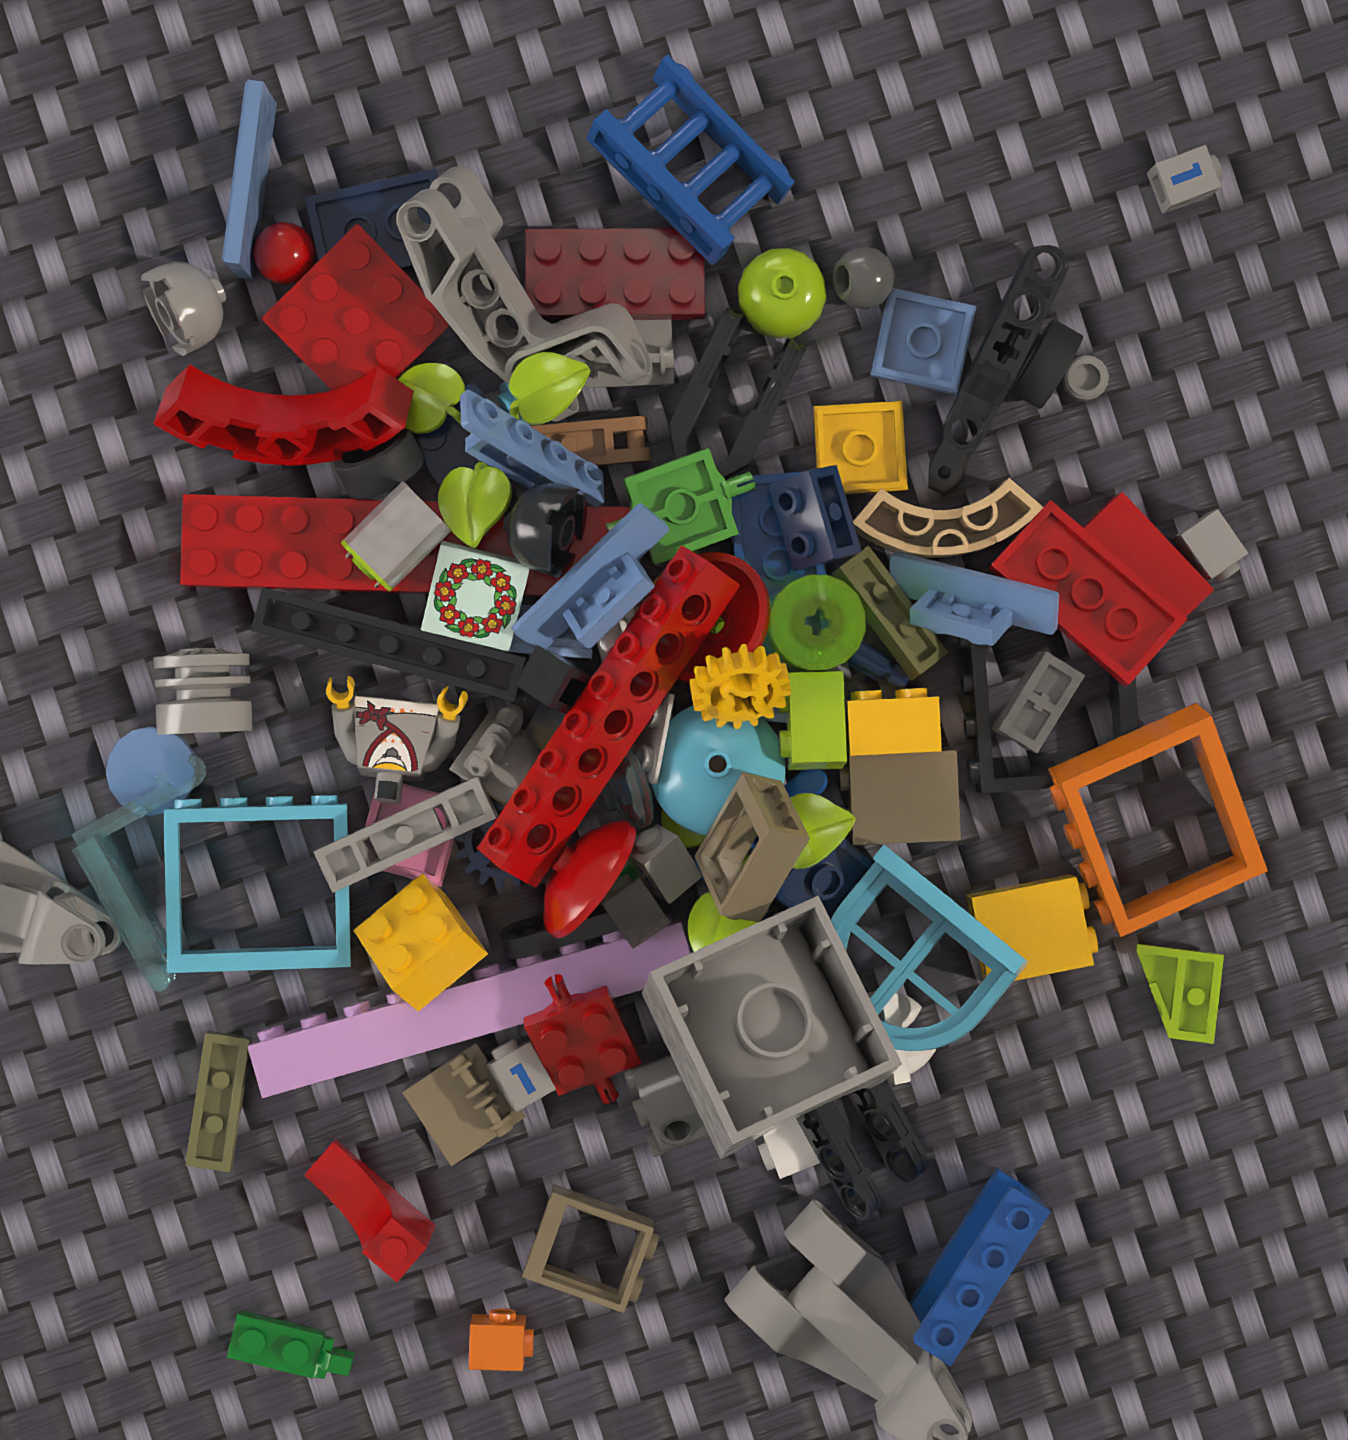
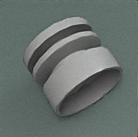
[154,648,253,735]

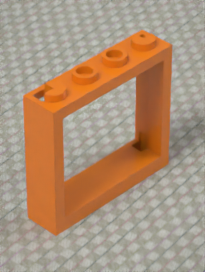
[1048,703,1268,937]

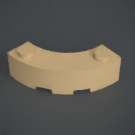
[853,478,1044,558]

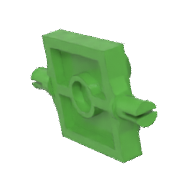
[605,448,756,565]

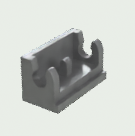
[991,651,1085,753]

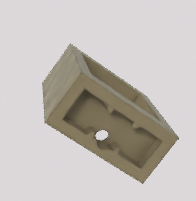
[695,772,810,922]
[522,1184,660,1313]

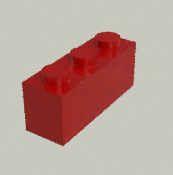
[1082,492,1215,616]

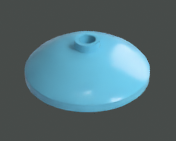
[651,706,785,836]

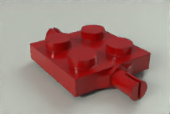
[523,974,641,1104]

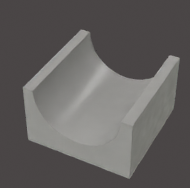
[642,896,902,1159]

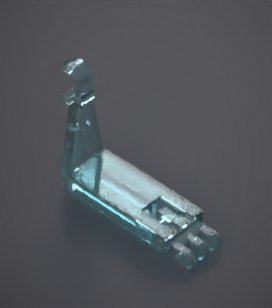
[71,754,206,992]

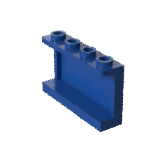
[909,1167,1051,1367]

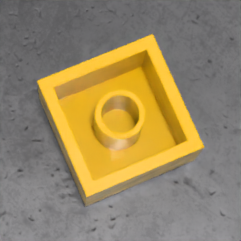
[844,688,942,756]
[353,873,488,1012]

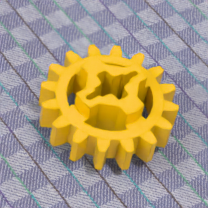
[689,644,791,729]

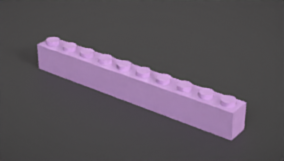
[247,914,690,1098]

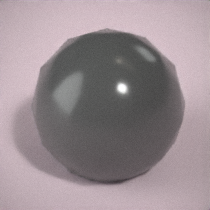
[833,246,895,309]

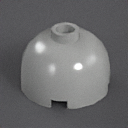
[141,262,226,356]

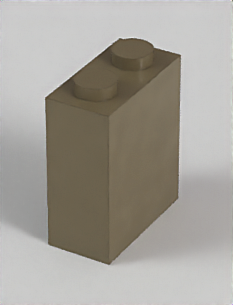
[838,750,961,845]

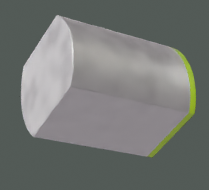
[341,481,451,592]

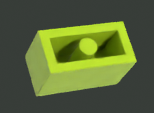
[778,671,847,770]

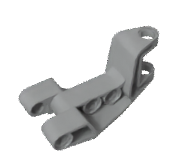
[396,166,653,422]
[0,839,125,964]
[725,1199,973,1440]

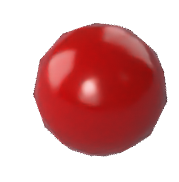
[253,222,316,285]

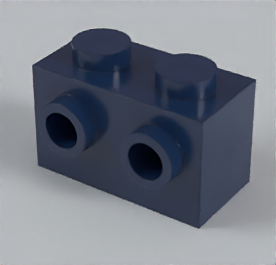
[769,465,862,572]

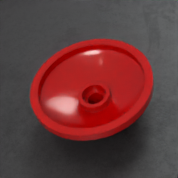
[678,552,771,683]
[543,820,636,938]

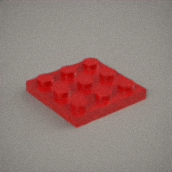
[261,223,450,390]

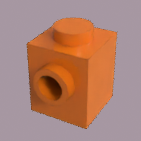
[469,1308,534,1371]

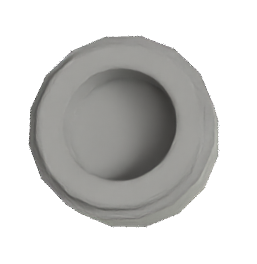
[1062,355,1109,402]

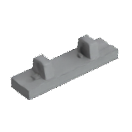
[313,776,498,893]

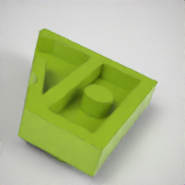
[1136,943,1224,1044]

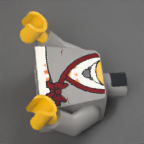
[326,676,468,804]

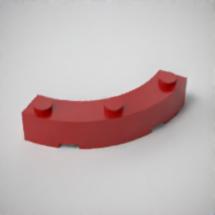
[153,364,414,465]

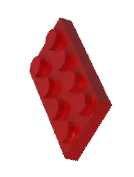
[989,500,1188,688]

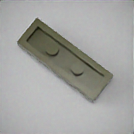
[831,546,948,681]
[185,1031,252,1172]

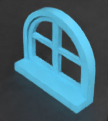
[831,845,1029,1051]

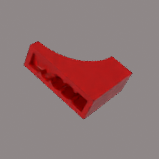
[304,1139,436,1283]

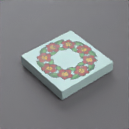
[421,541,530,651]

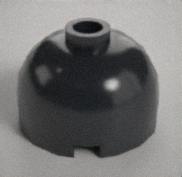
[503,482,587,578]

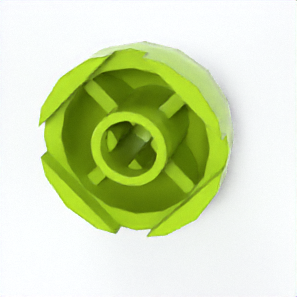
[737,248,826,339]

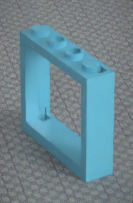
[163,795,351,973]

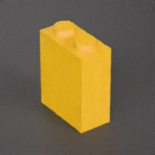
[966,874,1098,981]

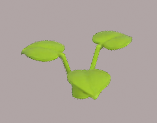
[398,352,591,548]
[661,793,856,952]

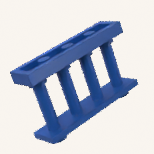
[586,54,795,266]

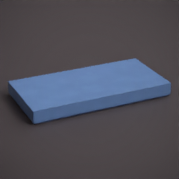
[222,79,277,280]

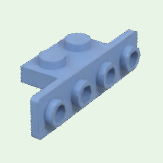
[460,389,605,507]
[512,503,669,649]
[890,552,1059,646]

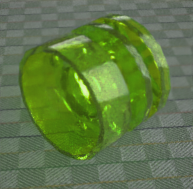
[766,575,866,671]

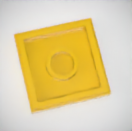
[813,401,908,495]

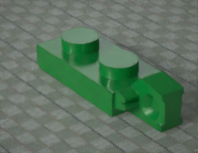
[226,1311,355,1379]

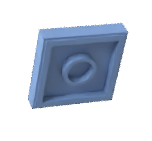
[870,288,976,395]

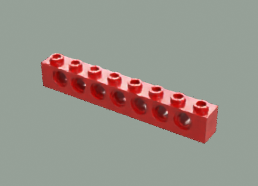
[477,545,740,888]

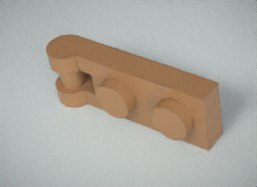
[531,416,651,467]

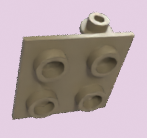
[402,1043,526,1166]

